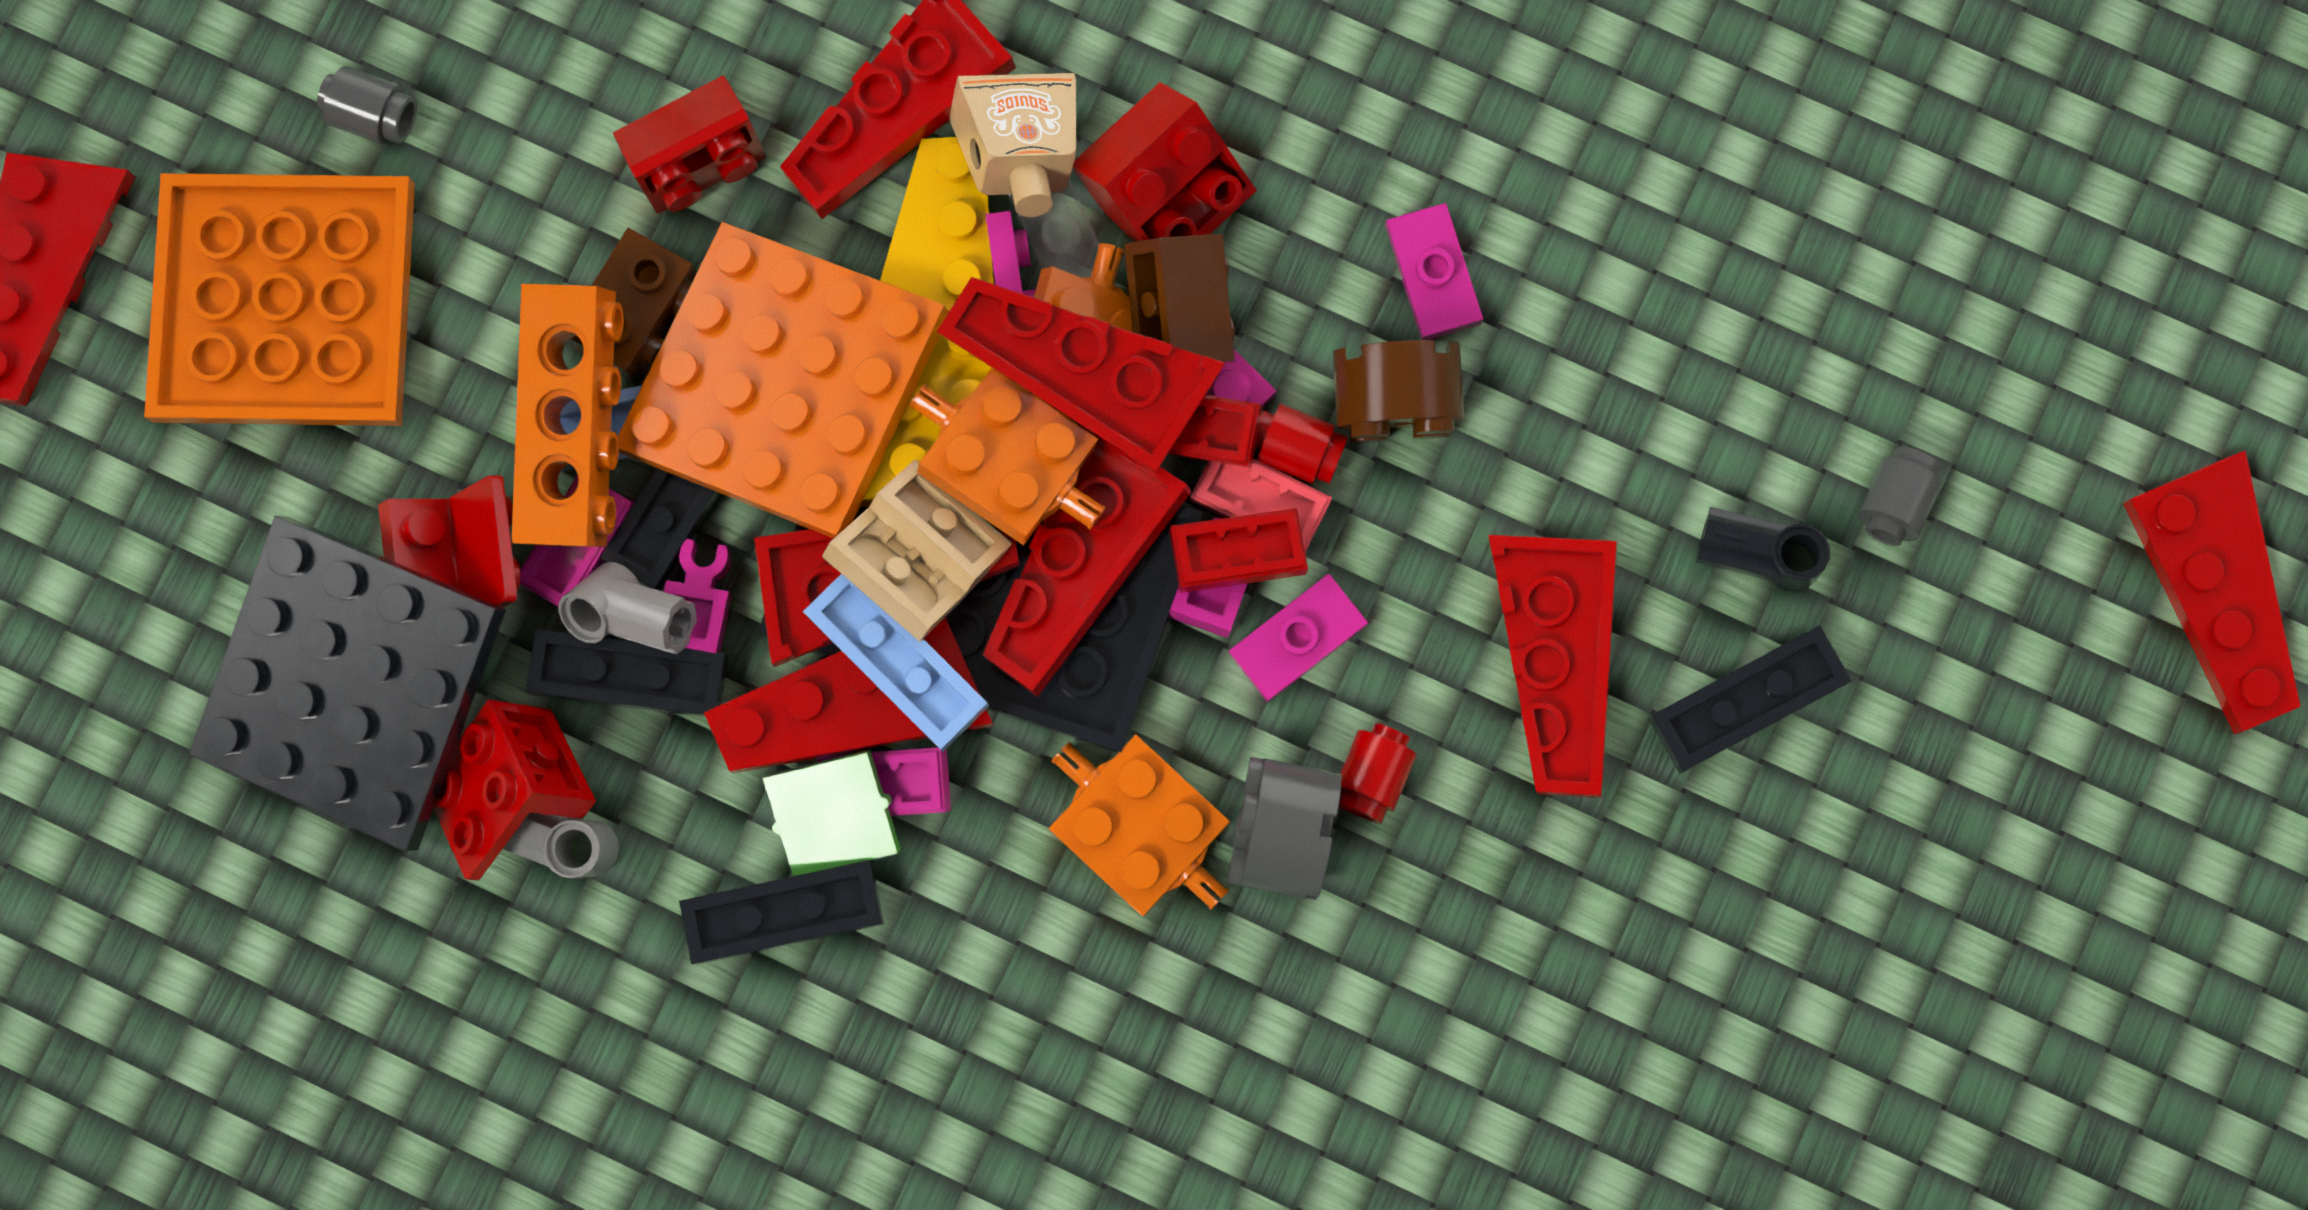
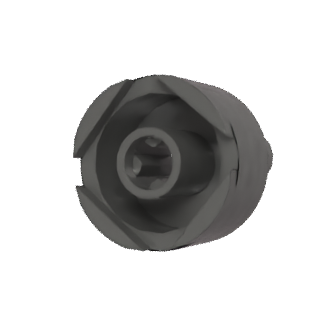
[1227,757,1342,900]

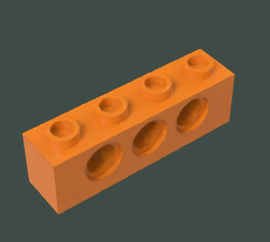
[512,284,624,547]

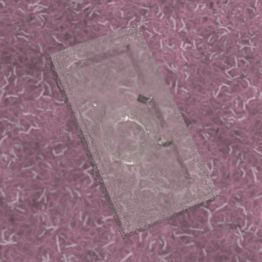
[1008,179,1116,283]

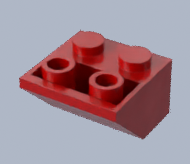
[613,75,767,214]
[1072,82,1257,242]

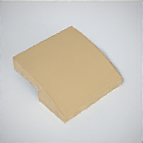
[822,460,1012,642]

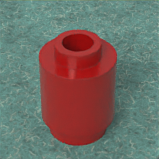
[1255,403,1348,484]
[1338,723,1417,824]

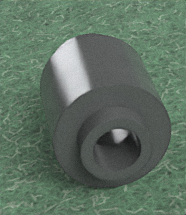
[317,66,417,145]
[1858,447,1942,546]

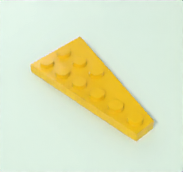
[860,137,994,507]

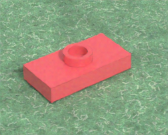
[1190,459,1332,553]

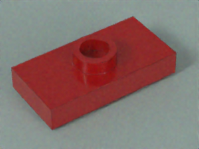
[1168,395,1263,468]
[1169,508,1308,593]

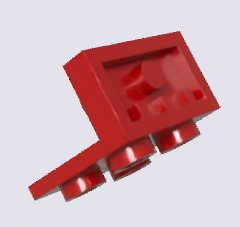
[378,475,521,608]
[434,699,596,881]

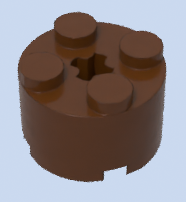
[1333,340,1465,443]

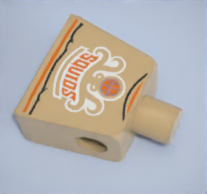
[949,73,1076,217]

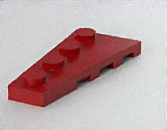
[780,0,1016,220]
[0,152,136,406]
[937,277,1225,472]
[982,426,1191,697]
[2123,450,2301,734]
[754,517,1020,667]
[1488,535,1617,798]
[704,617,994,774]

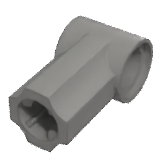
[558,562,697,655]
[503,812,619,878]

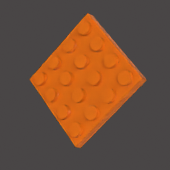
[144,173,415,426]
[618,222,949,538]

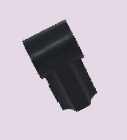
[1696,507,1830,591]

